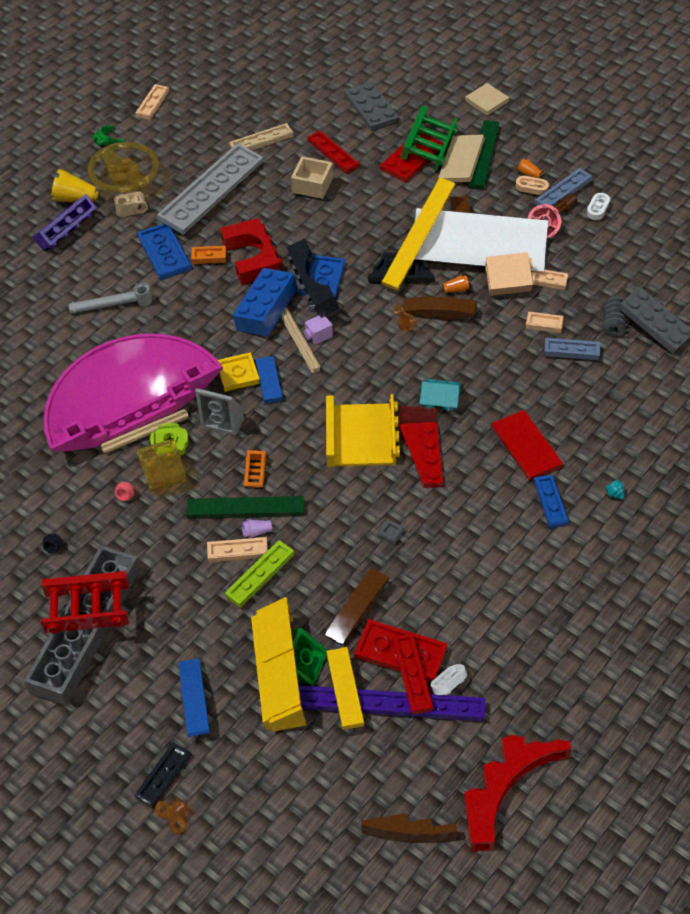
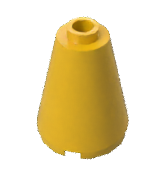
[51,169,99,203]

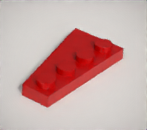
[399,422,443,488]

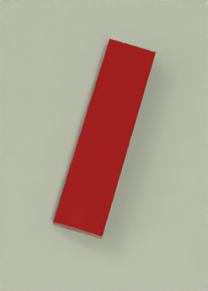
[307,130,359,174]
[392,633,433,715]

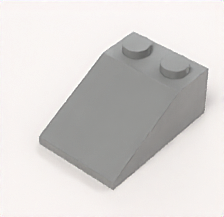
[195,388,244,435]

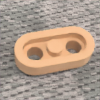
[516,176,549,195]

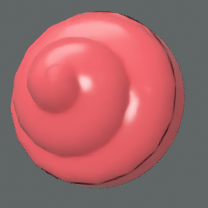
[115,482,135,501]

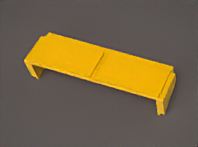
[251,597,307,732]

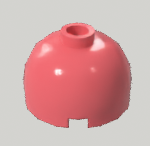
[527,204,561,238]

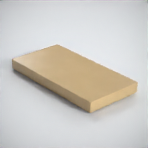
[438,135,485,182]

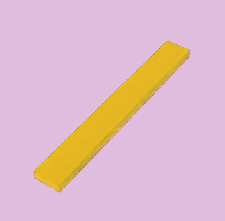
[382,177,455,291]

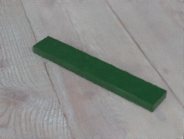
[468,120,499,190]
[186,496,304,519]

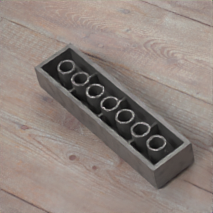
[24,545,140,706]

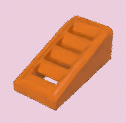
[244,450,266,488]

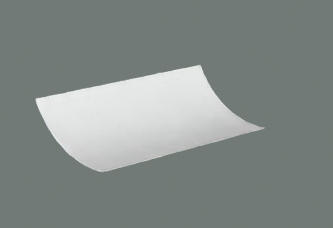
[415,208,548,272]

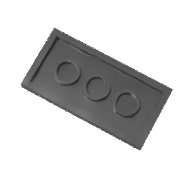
[344,81,399,131]
[618,286,690,354]

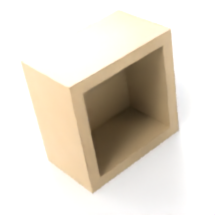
[291,156,333,199]

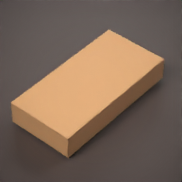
[526,311,564,333]

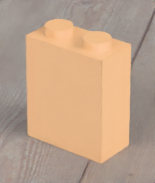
[485,252,535,296]

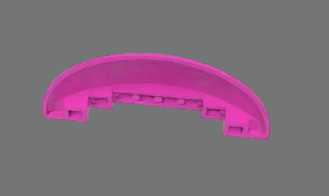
[44,334,223,451]

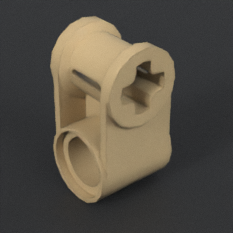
[115,192,148,217]

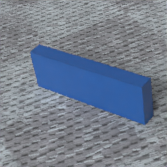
[256,356,283,404]
[533,475,569,529]

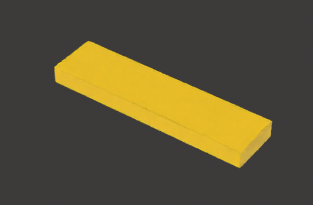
[326,647,364,730]

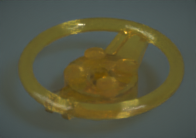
[87,142,159,192]

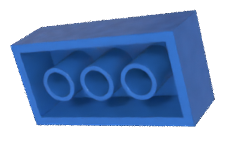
[232,268,298,336]

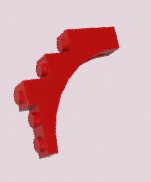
[464,735,571,852]

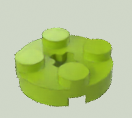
[150,423,189,457]

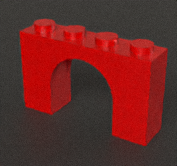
[220,218,282,286]

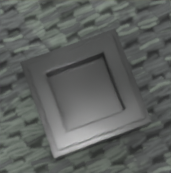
[377,519,405,545]

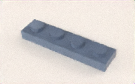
[535,168,592,207]

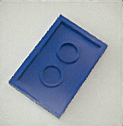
[301,255,346,298]

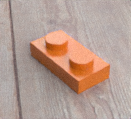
[191,246,226,264]

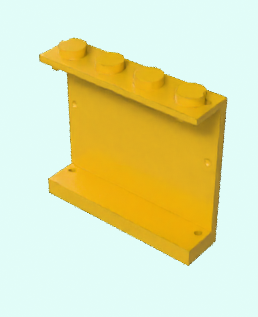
[326,394,400,467]

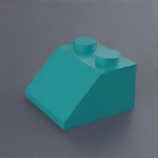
[420,379,461,410]

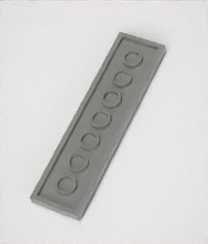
[157,143,263,235]

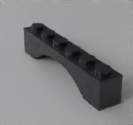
[286,238,340,318]

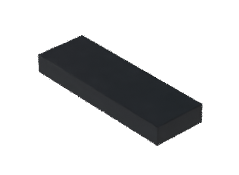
[134,742,192,809]

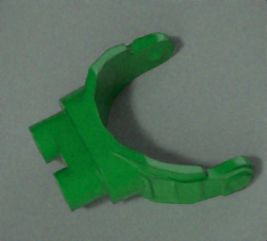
[92,125,126,147]

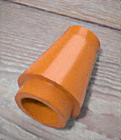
[517,159,542,178]
[443,275,470,293]

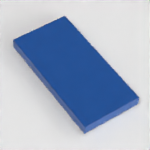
[136,224,192,280]

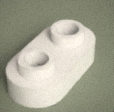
[587,193,610,220]
[431,664,467,695]

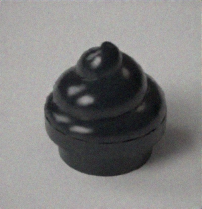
[42,534,63,553]

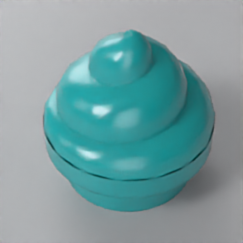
[605,479,625,500]

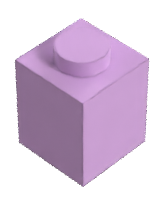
[304,316,333,345]

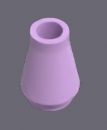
[242,519,272,538]

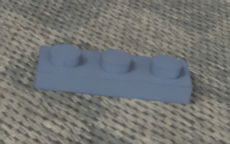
[544,338,600,360]

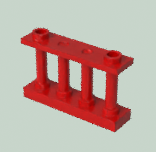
[41,571,129,634]

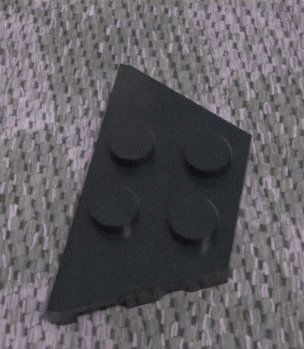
[368,252,435,282]

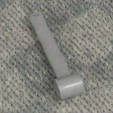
[69,283,153,314]

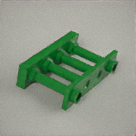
[400,106,458,172]

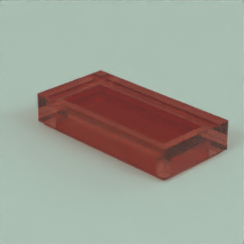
[398,406,437,424]

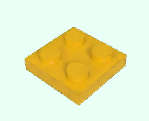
[218,352,260,392]

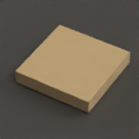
[465,83,509,115]

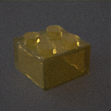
[136,439,186,493]

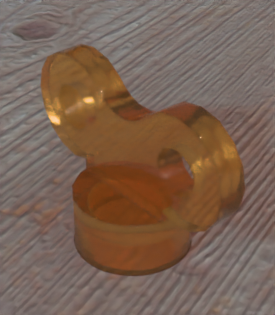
[394,304,417,331]
[155,797,190,834]

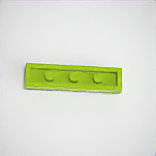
[225,540,294,608]

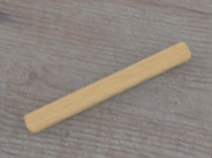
[281,307,321,373]
[101,409,189,454]

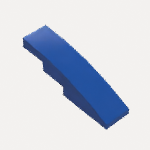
[179,658,210,737]

